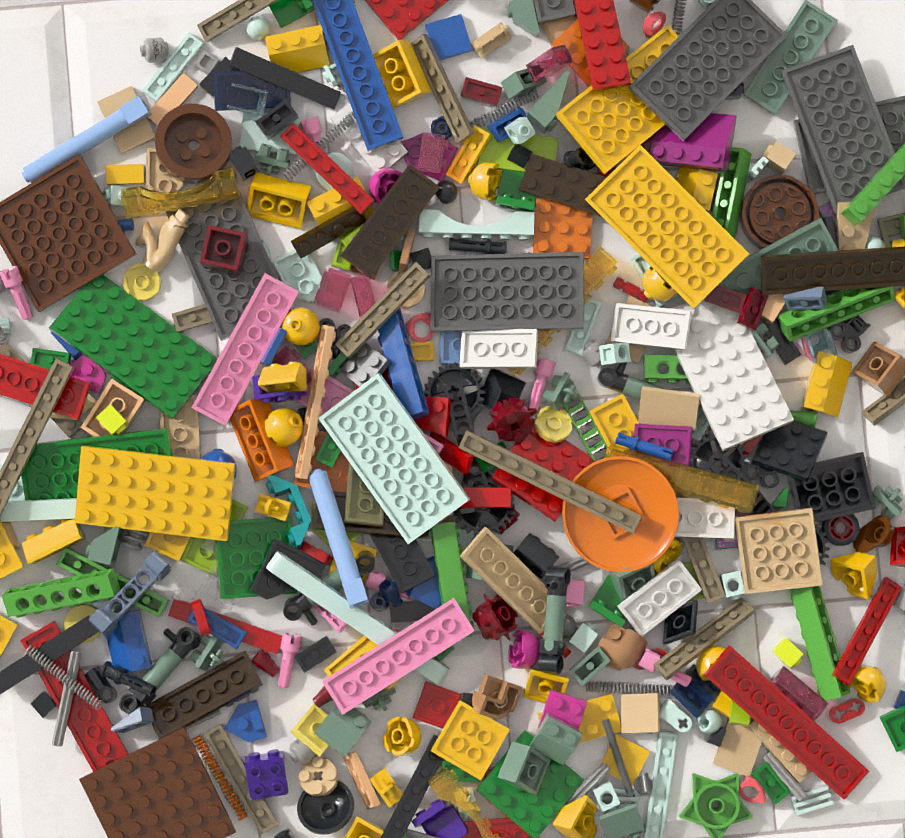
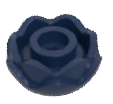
[431,116,453,140]

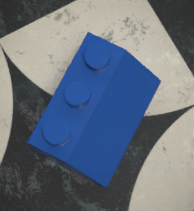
[106,610,153,673]

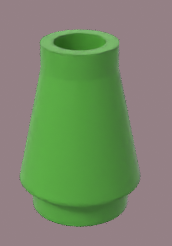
[790,410,818,428]

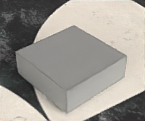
[194,50,220,75]

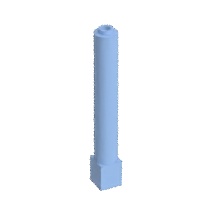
[22,96,152,183]
[308,469,369,609]

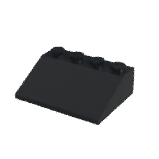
[786,452,876,522]

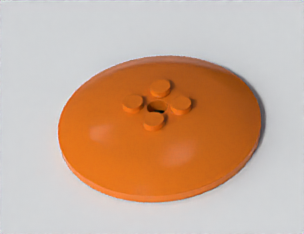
[562,456,679,572]

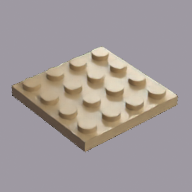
[735,508,823,594]

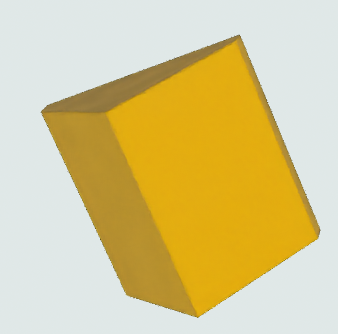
[523,668,569,703]

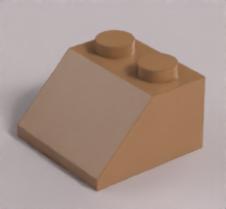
[852,341,905,396]

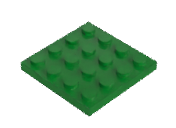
[215,516,297,599]
[476,730,584,838]

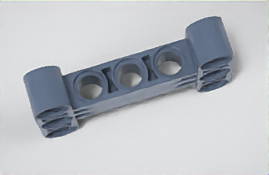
[89,550,172,637]

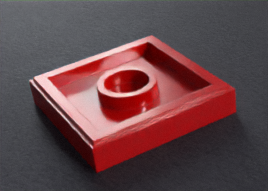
[412,681,462,729]

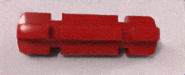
[613,277,648,302]

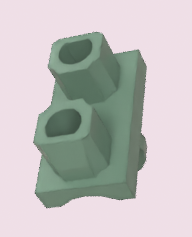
[254,143,290,176]
[750,321,780,357]
[543,372,578,411]
[873,485,903,520]
[190,635,224,671]
[362,686,396,711]

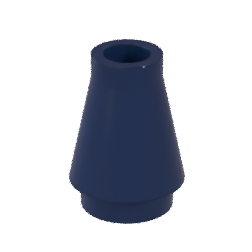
[379,579,403,607]
[370,593,389,612]

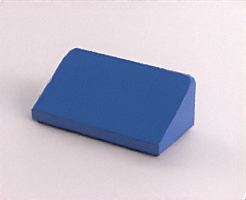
[487,108,528,143]

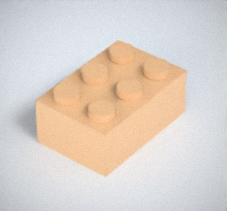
[81,379,146,436]

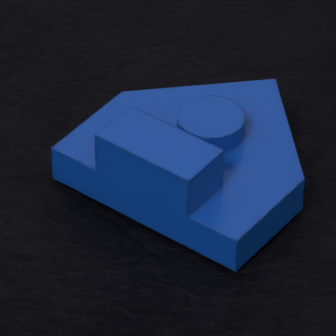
[225,700,267,742]

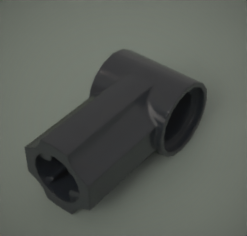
[84,666,117,703]

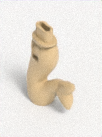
[135,209,190,272]

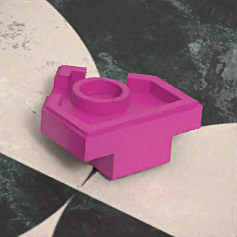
[70,356,106,394]

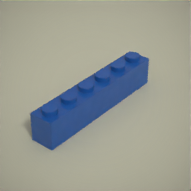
[378,308,430,420]

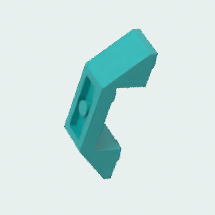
[266,475,311,550]

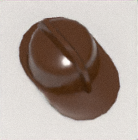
[853,515,896,553]

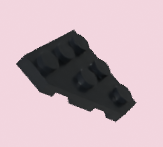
[249,539,326,600]

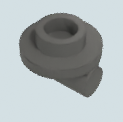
[634,773,653,795]

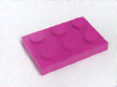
[536,689,587,732]

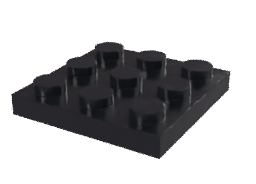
[752,421,828,482]

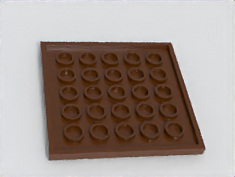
[0,155,137,312]
[79,727,236,838]

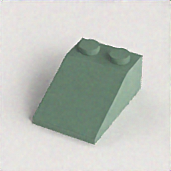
[527,70,570,134]

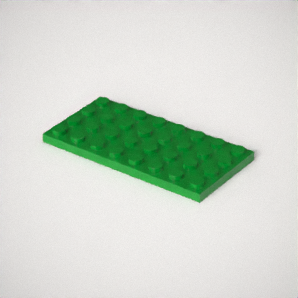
[49,275,218,420]
[21,428,173,521]

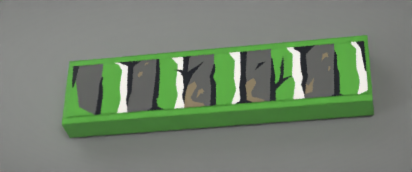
[563,393,612,461]

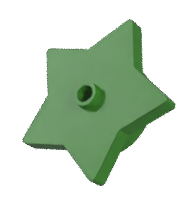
[679,773,753,838]

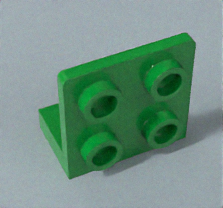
[269,0,314,28]
[496,169,536,212]
[588,575,626,627]

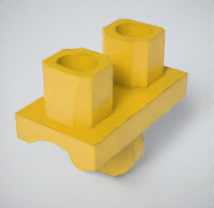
[254,493,292,521]
[369,768,403,808]

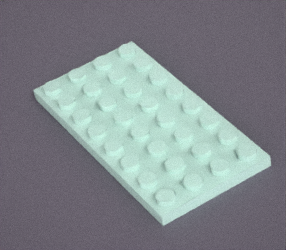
[318,373,470,544]

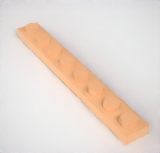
[294,325,336,479]

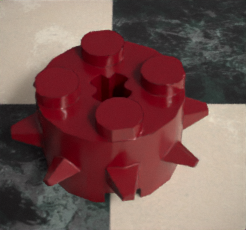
[487,397,537,443]
[472,594,518,641]

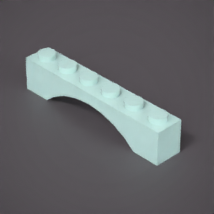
[419,209,534,240]

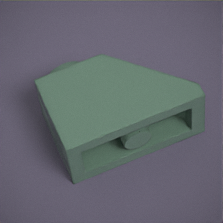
[506,0,540,37]
[501,65,547,99]
[569,646,611,686]

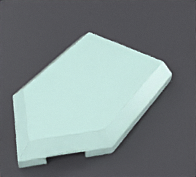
[272,249,323,303]

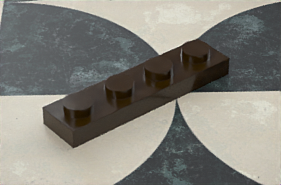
[291,206,367,259]

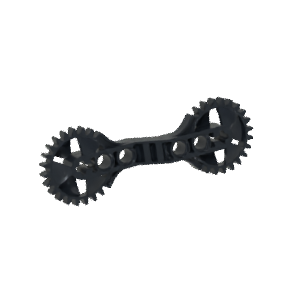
[424,362,515,537]
[687,433,830,566]

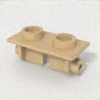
[471,22,512,59]

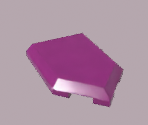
[400,133,458,182]

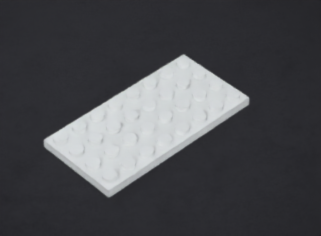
[671,286,794,451]

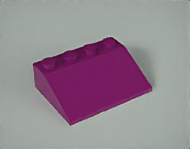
[649,113,737,172]

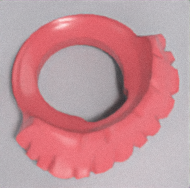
[643,11,666,38]
[405,312,434,342]
[739,776,766,804]

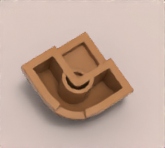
[598,623,648,671]
[472,674,523,719]

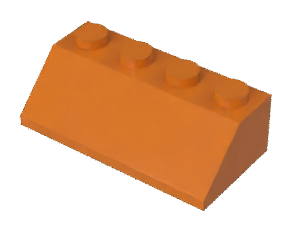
[230,398,295,482]

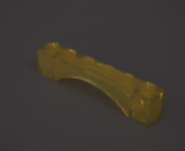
[121,168,240,219]
[428,767,501,838]

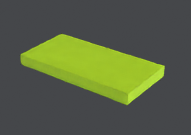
[478,128,559,173]
[180,499,249,576]

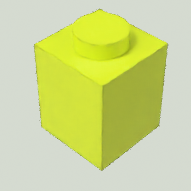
[96,404,128,435]
[771,637,803,668]

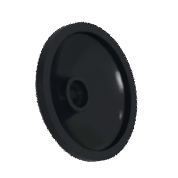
[297,779,354,835]

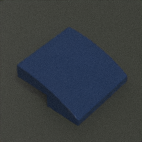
[669,664,721,719]

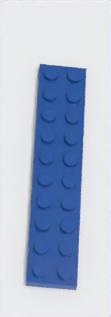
[312,0,403,151]

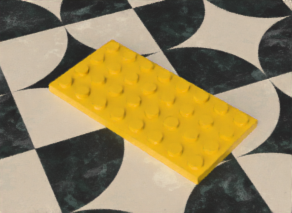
[555,24,679,174]
[585,145,749,309]
[75,446,236,541]

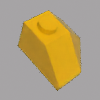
[830,552,877,600]
[553,795,597,838]

